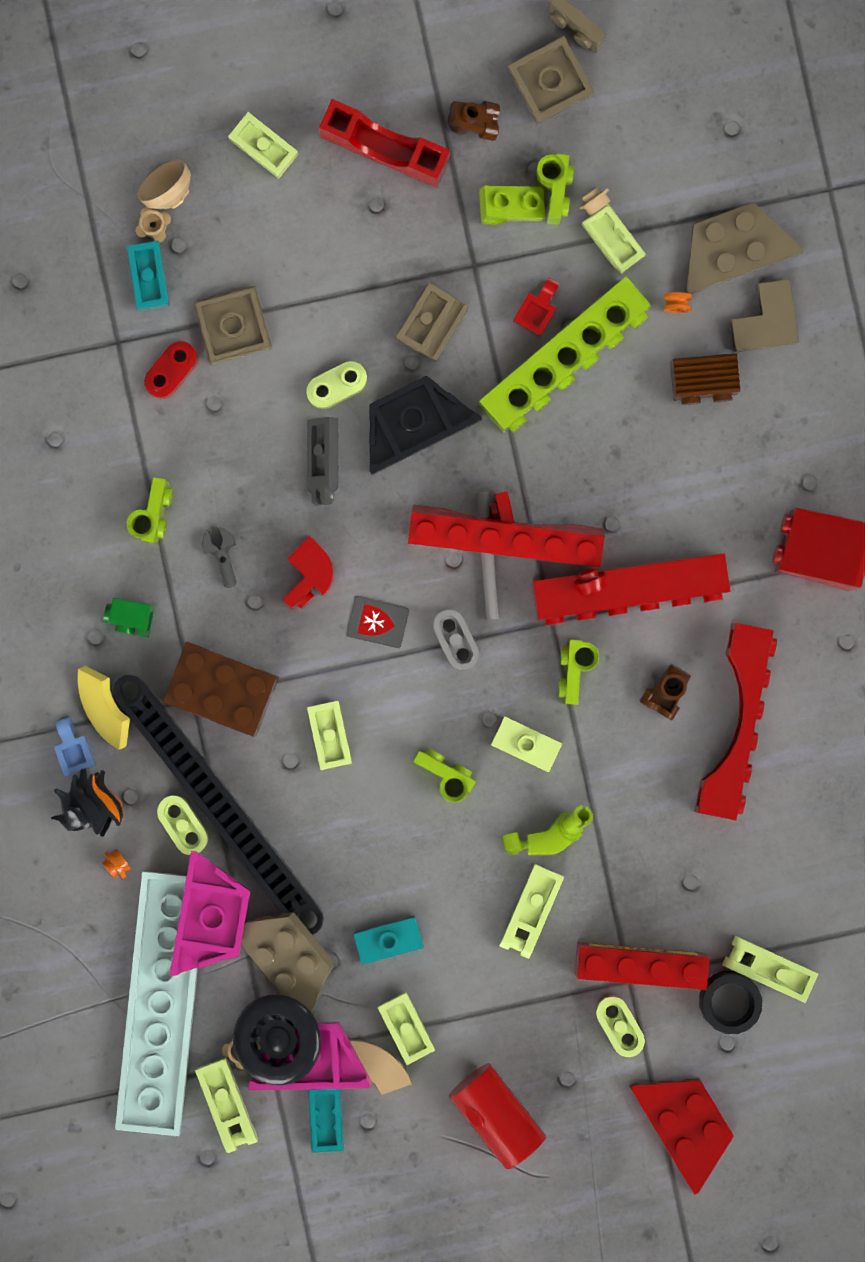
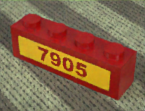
[575,942,710,990]

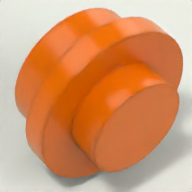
[102,849,131,880]

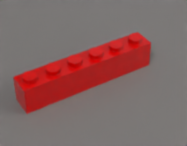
[532,553,731,625]

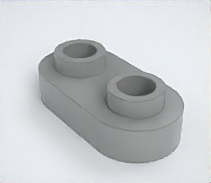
[433,609,479,671]

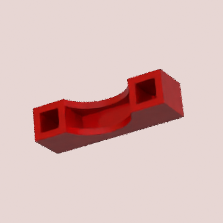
[319,99,450,188]

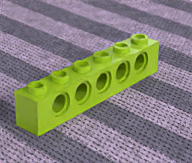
[479,276,651,434]

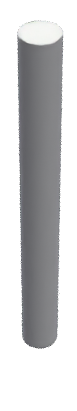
[476,492,499,620]

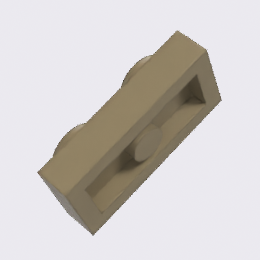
[548,0,606,53]

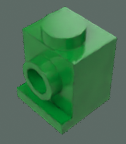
[103,598,155,637]

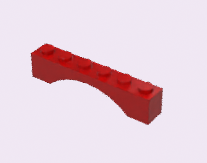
[408,504,605,567]
[694,623,777,821]

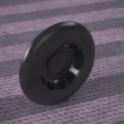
[233,994,321,1085]

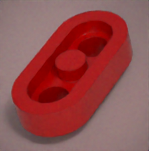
[144,341,198,399]

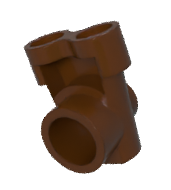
[448,101,500,141]
[640,664,691,720]

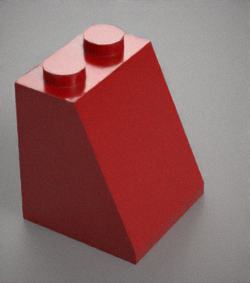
[772,508,865,591]

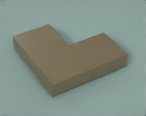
[730,279,799,352]

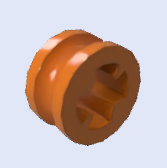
[663,292,692,313]

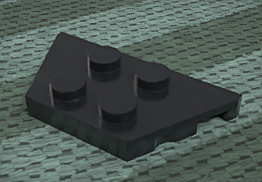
[369,376,482,475]

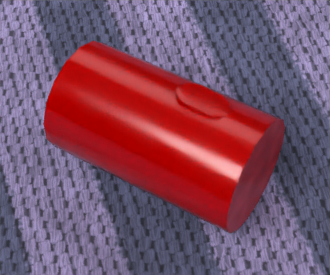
[449,1063,546,1169]

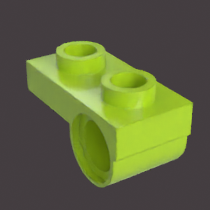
[536,153,574,225]
[479,185,545,224]
[126,477,173,545]
[558,640,599,705]
[413,748,476,803]

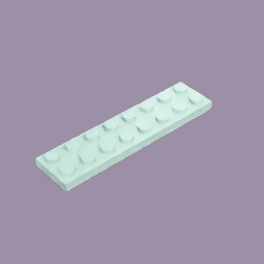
[115,871,198,1136]

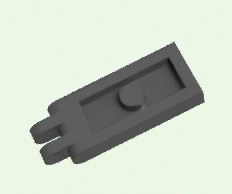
[307,417,339,506]

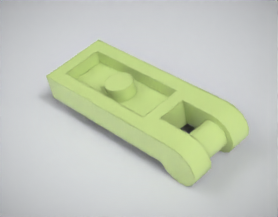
[499,863,564,959]
[722,935,818,1003]
[195,1057,258,1153]

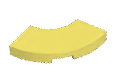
[78,666,130,750]

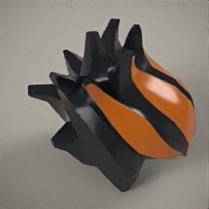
[51,768,124,837]

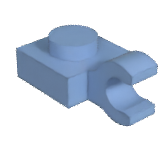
[53,716,96,777]

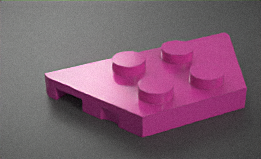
[170,850,250,976]
[248,1022,372,1091]

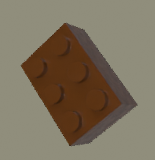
[163,642,279,737]

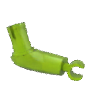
[502,805,593,855]

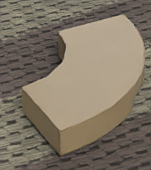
[349,1039,412,1095]

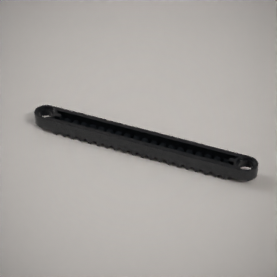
[113,675,324,935]

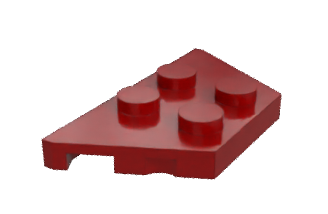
[630,1078,734,1195]

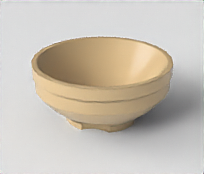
[137,159,191,210]

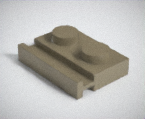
[396,283,469,362]

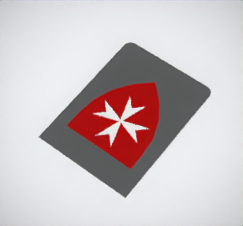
[346,596,409,648]

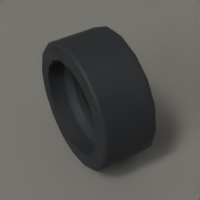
[699,971,762,1034]

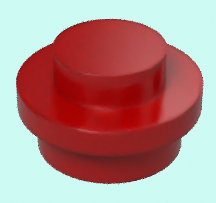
[574,568,606,595]

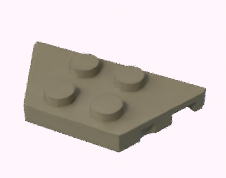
[685,202,803,294]
[241,912,334,1015]

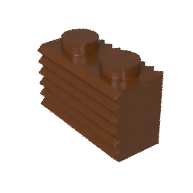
[670,353,740,405]

